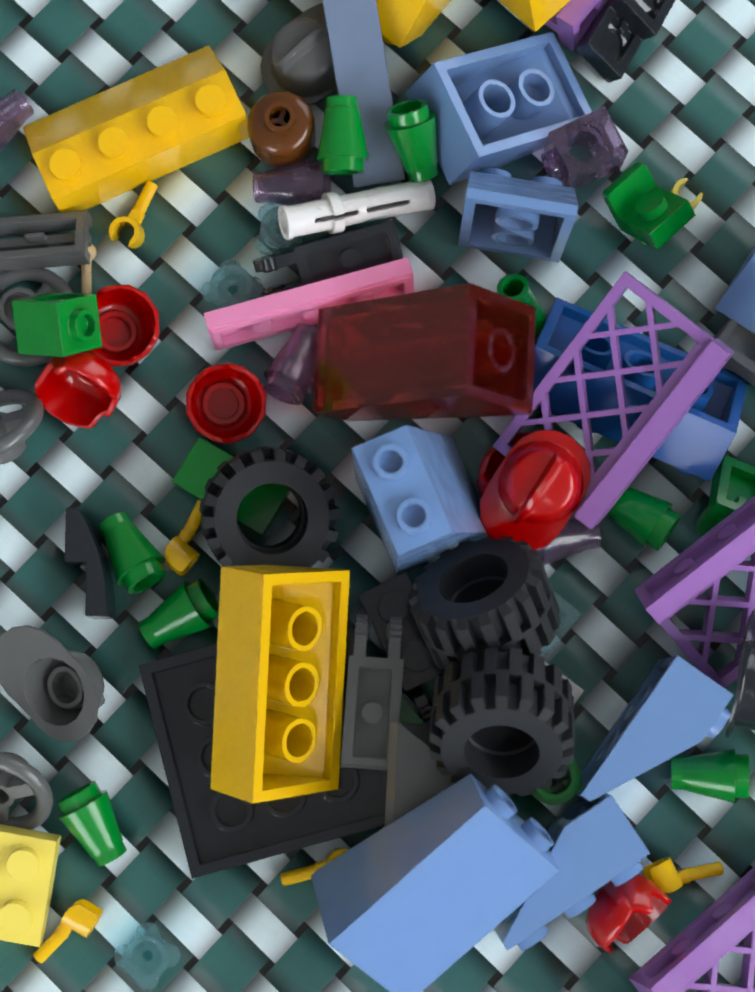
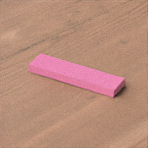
[203,257,415,351]

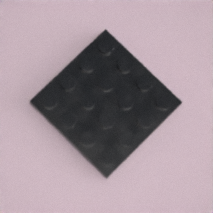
[138,612,387,879]

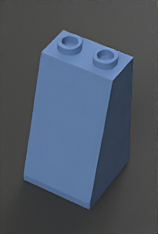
[352,425,489,574]
[311,774,559,992]

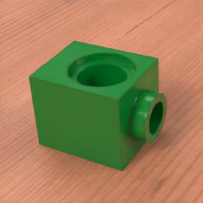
[12,292,102,357]

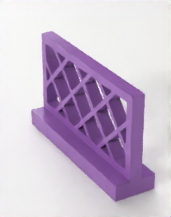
[493,271,735,530]
[634,495,755,688]
[629,866,755,992]

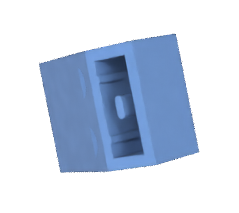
[495,793,650,951]

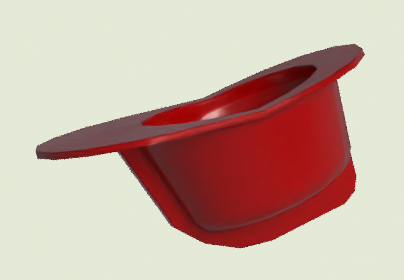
[480,430,591,550]

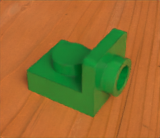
[602,162,696,250]
[694,455,755,535]

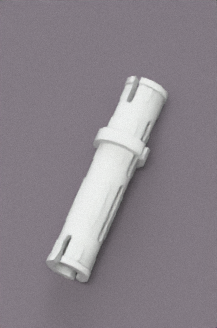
[278,180,436,240]

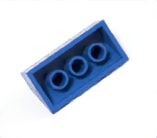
[513,297,748,482]

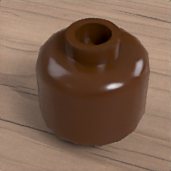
[247,91,316,168]

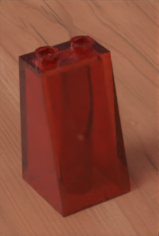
[313,283,536,421]

